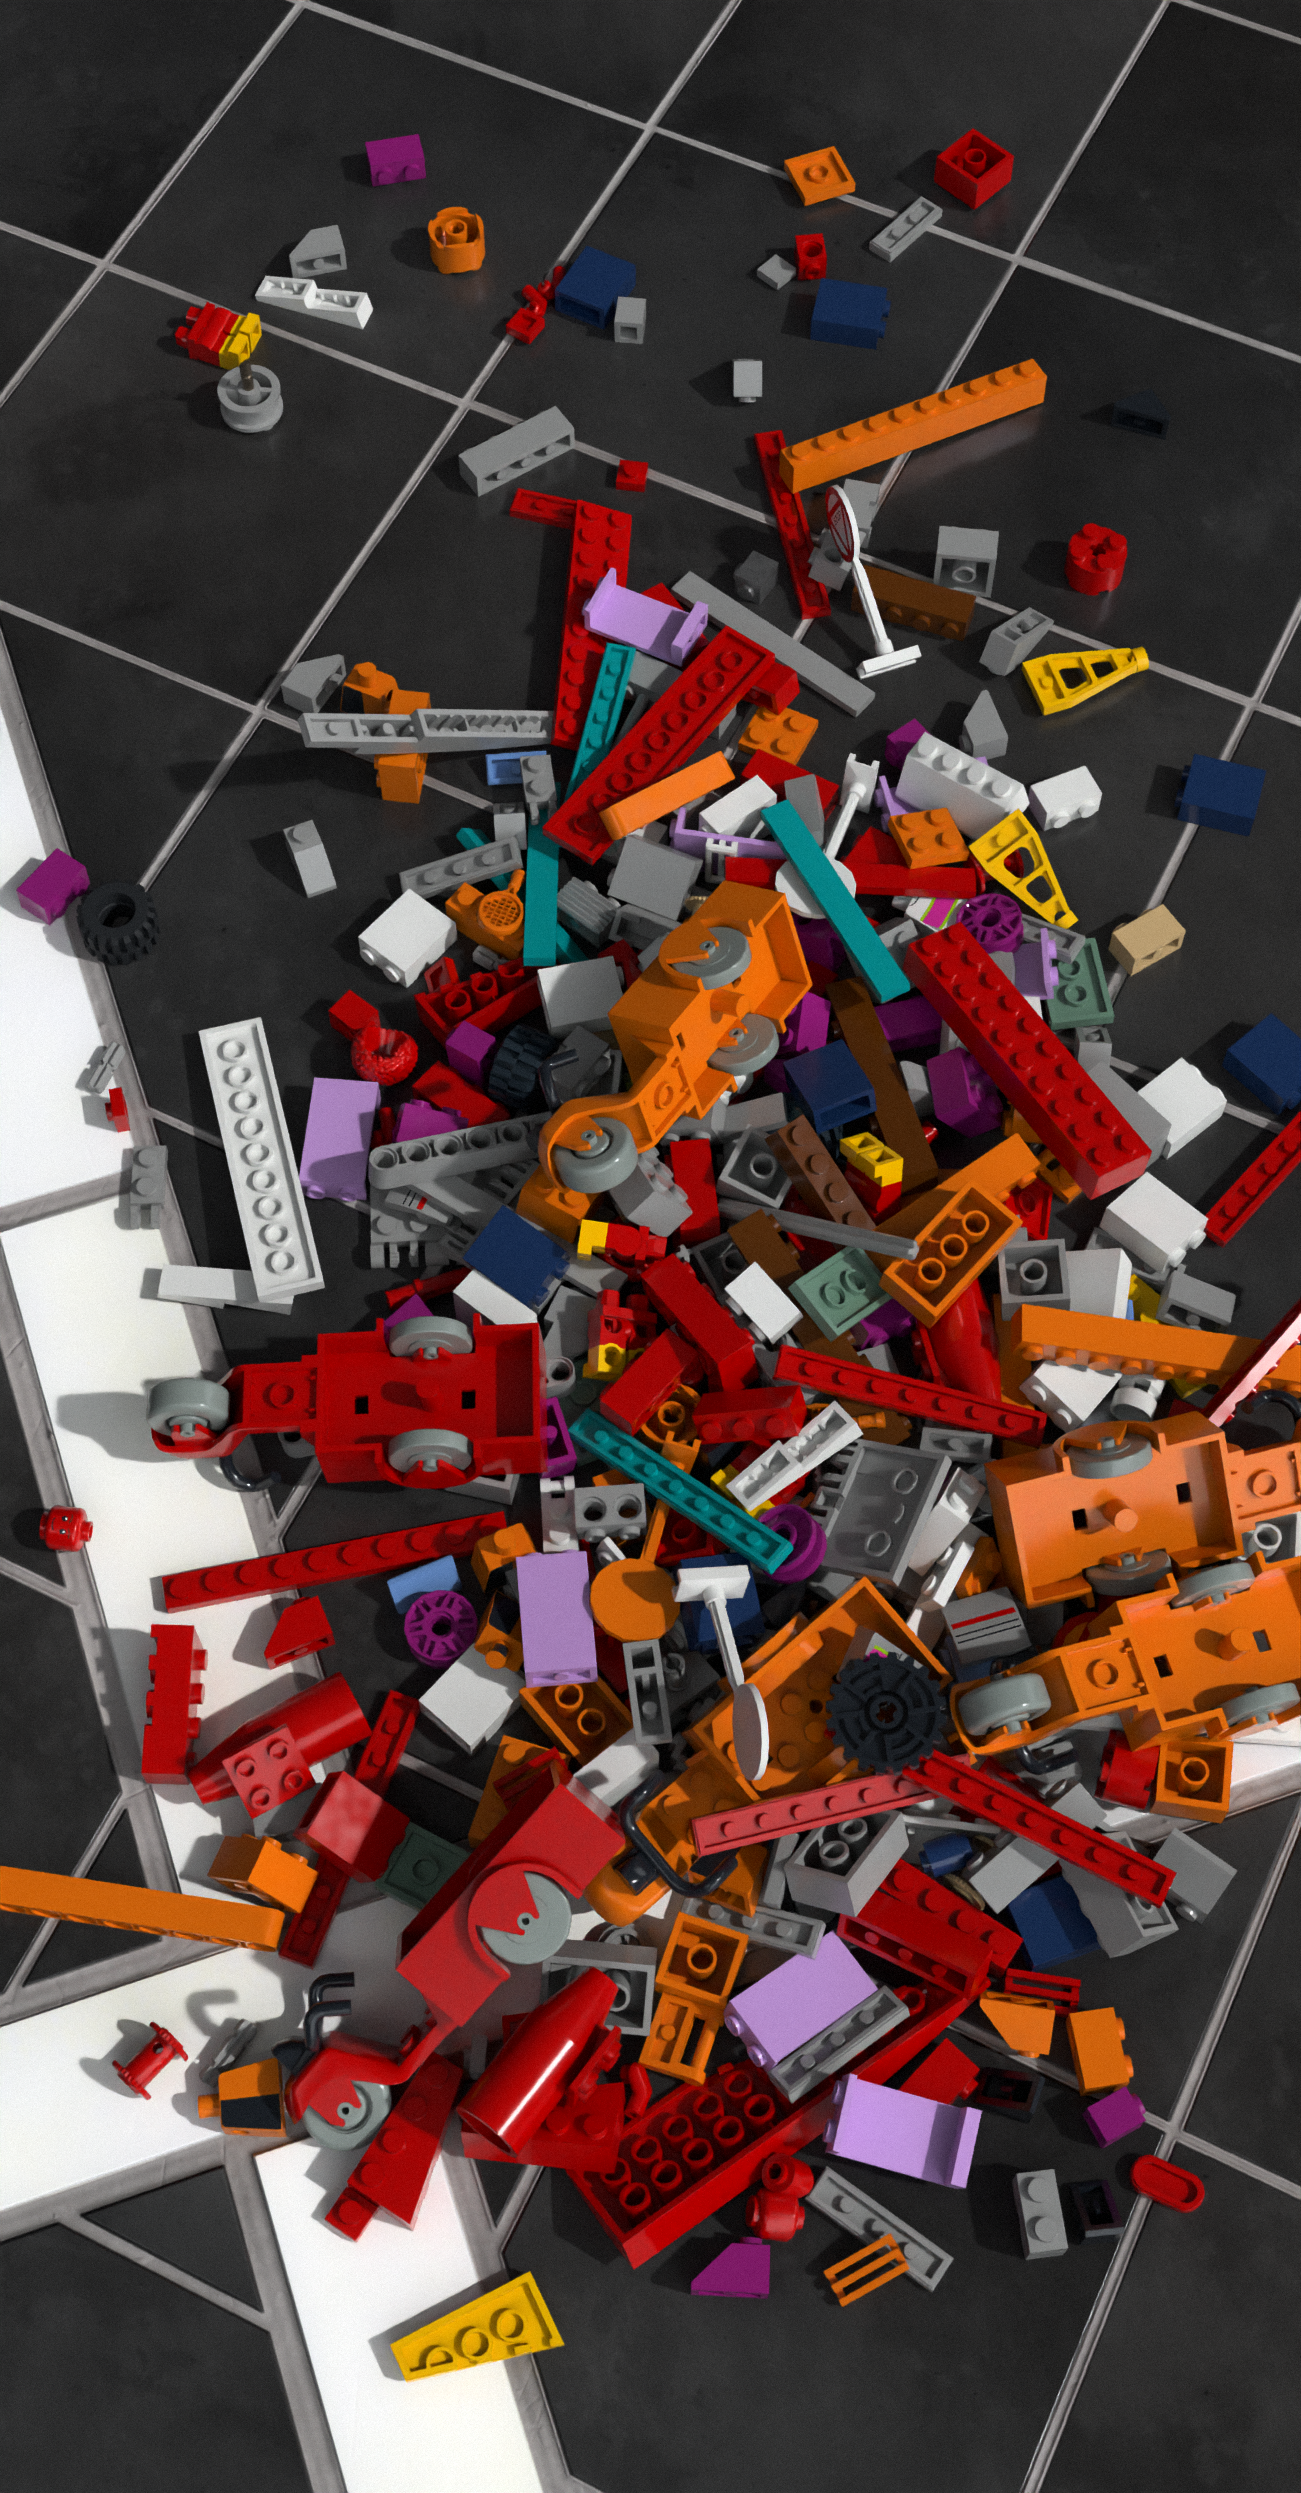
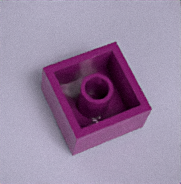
[927,1046,1003,1139]

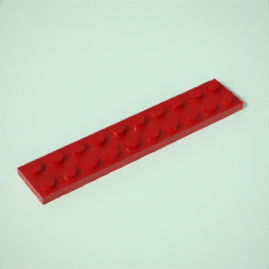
[550,499,632,752]
[542,625,775,866]

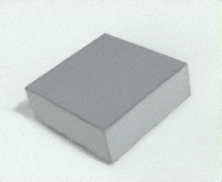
[757,254,796,290]

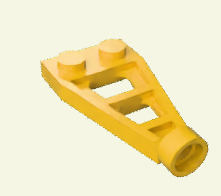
[1022,646,1149,716]
[968,808,1078,929]

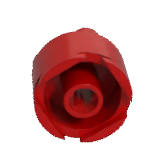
[1064,523,1127,596]
[1093,1729,1160,1811]

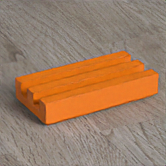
[823,2233,910,2307]

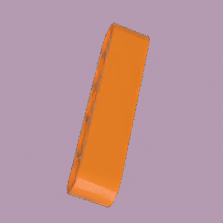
[599,751,736,842]

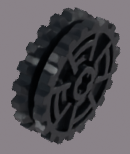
[826,1652,947,1777]

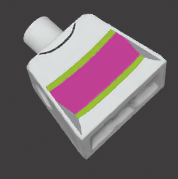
[892,896,970,939]

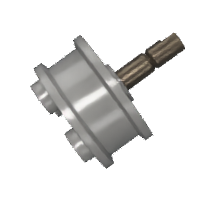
[217,358,283,433]

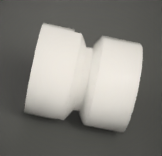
[1110,1374,1166,1422]

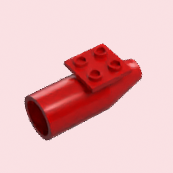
[911,1276,1002,1401]
[187,1671,372,1819]
[456,1966,622,2158]

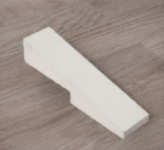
[255,276,373,330]
[157,1264,294,1315]
[726,1401,863,1512]

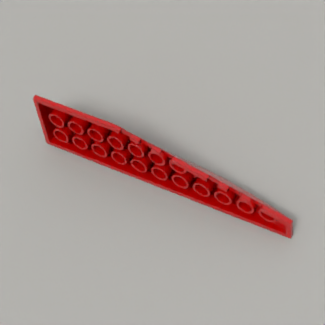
[564,1976,991,2270]

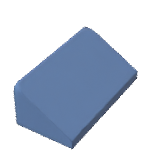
[485,751,546,785]
[387,1555,462,1614]

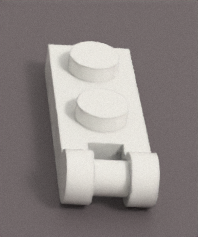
[540,1475,579,1555]

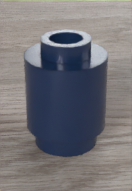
[918,1831,974,1878]

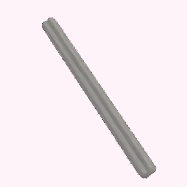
[718,1197,919,1260]

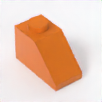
[978,1990,1055,2058]

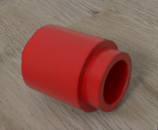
[762,2153,814,2199]

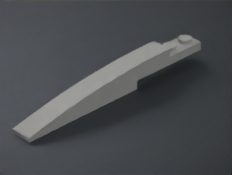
[298,709,554,754]

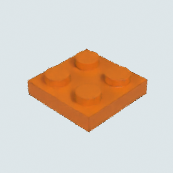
[784,146,856,206]
[738,707,818,765]
[888,808,970,869]

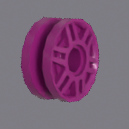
[956,893,1024,954]
[756,1504,827,1584]
[404,1590,479,1670]

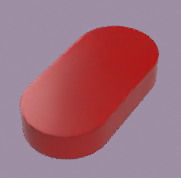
[1129,2155,1205,2213]

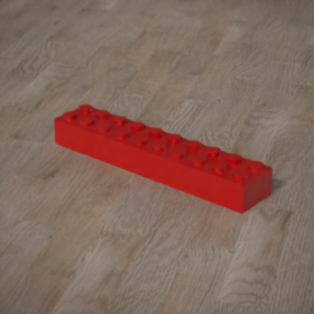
[902,921,1152,1200]

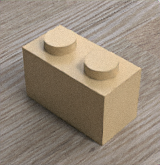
[1108,904,1186,976]

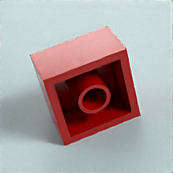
[934,128,1014,210]

